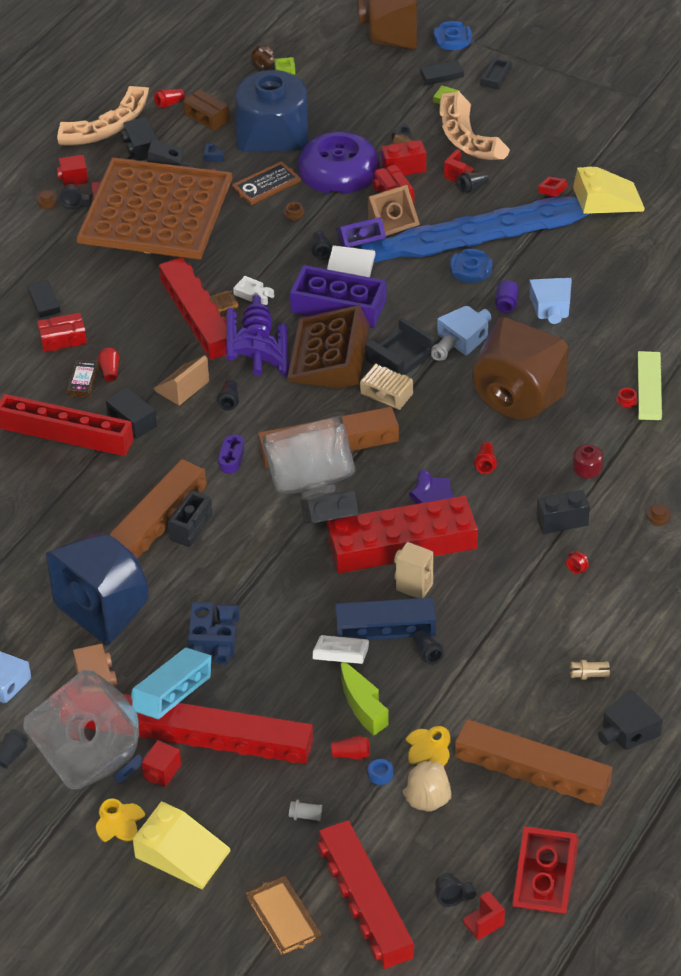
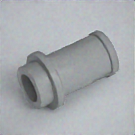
[431,335,456,361]
[289,800,322,822]

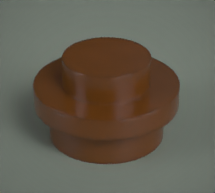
[36,190,57,209]
[284,202,305,221]
[647,504,671,526]

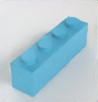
[131,648,211,719]

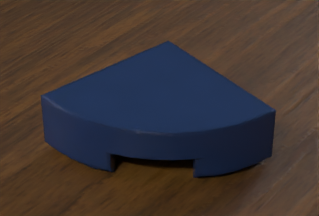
[203,143,224,162]
[113,754,143,783]

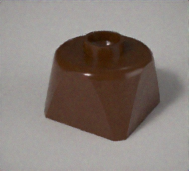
[357,0,417,50]
[472,317,569,420]

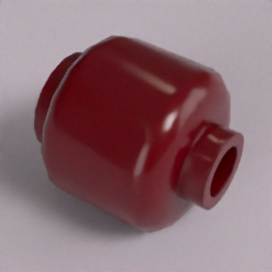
[572,444,603,479]

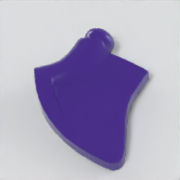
[409,470,454,504]

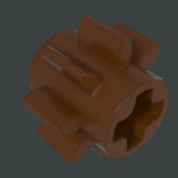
[250,45,275,69]

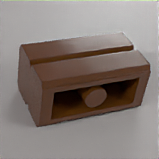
[183,89,230,131]

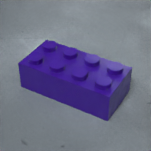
[290,265,387,328]

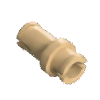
[570,660,610,680]

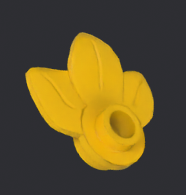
[406,726,451,767]
[96,799,145,842]

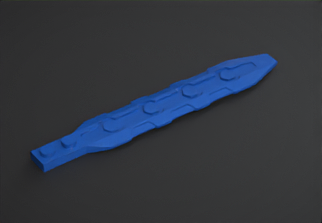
[354,197,591,263]

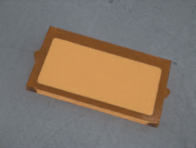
[246,876,322,955]

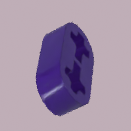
[218,435,245,473]

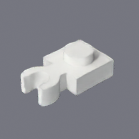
[233,276,274,305]

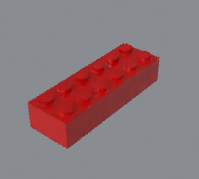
[327,495,478,574]

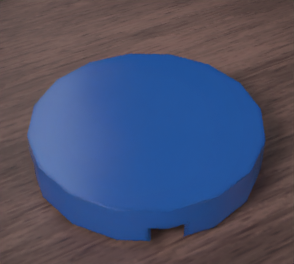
[433,21,472,50]
[450,249,492,283]

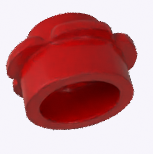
[616,388,638,408]
[566,552,589,574]

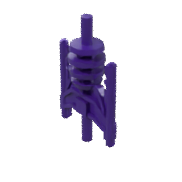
[225,295,289,377]

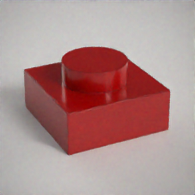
[538,177,567,197]

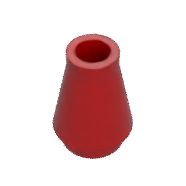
[154,89,185,109]
[98,348,120,382]
[474,442,497,474]
[331,735,370,760]

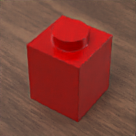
[56,155,88,187]
[142,740,181,787]

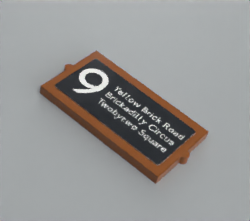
[232,161,301,205]

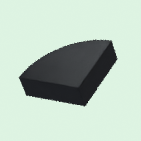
[391,123,411,143]

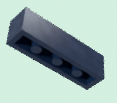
[335,598,436,640]

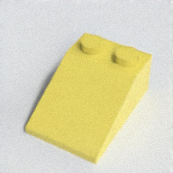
[573,167,644,214]
[133,801,230,889]

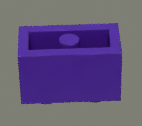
[336,217,386,247]

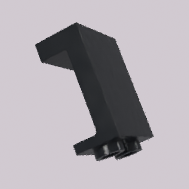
[365,318,434,375]

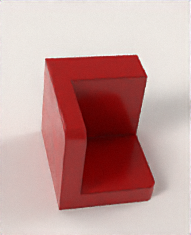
[444,149,474,183]
[463,891,505,940]

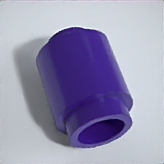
[495,280,519,313]

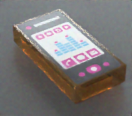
[67,359,99,398]

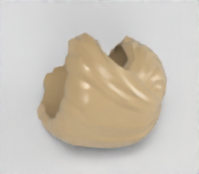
[403,761,451,812]

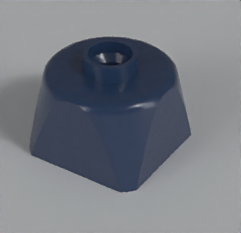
[235,70,308,152]
[46,532,149,646]

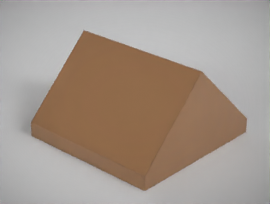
[368,185,420,236]
[154,355,209,406]

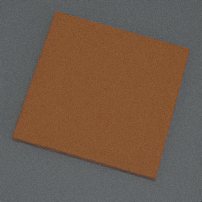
[77,158,232,260]

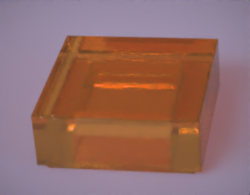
[210,290,238,315]

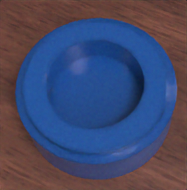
[368,759,393,785]

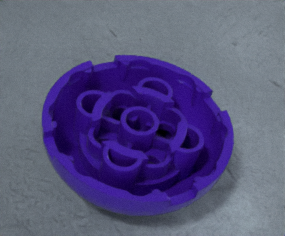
[298,131,380,194]

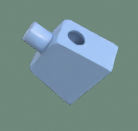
[529,278,572,324]
[437,306,491,356]
[0,651,31,703]

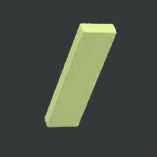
[638,351,662,420]

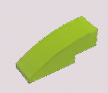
[341,662,389,736]

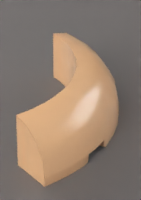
[57,86,149,146]
[440,91,510,160]

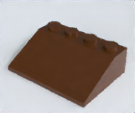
[287,305,370,389]

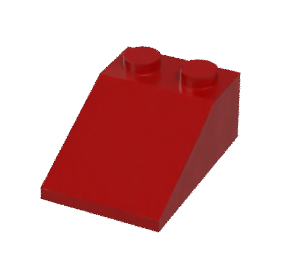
[512,827,579,914]

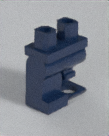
[188,602,240,664]

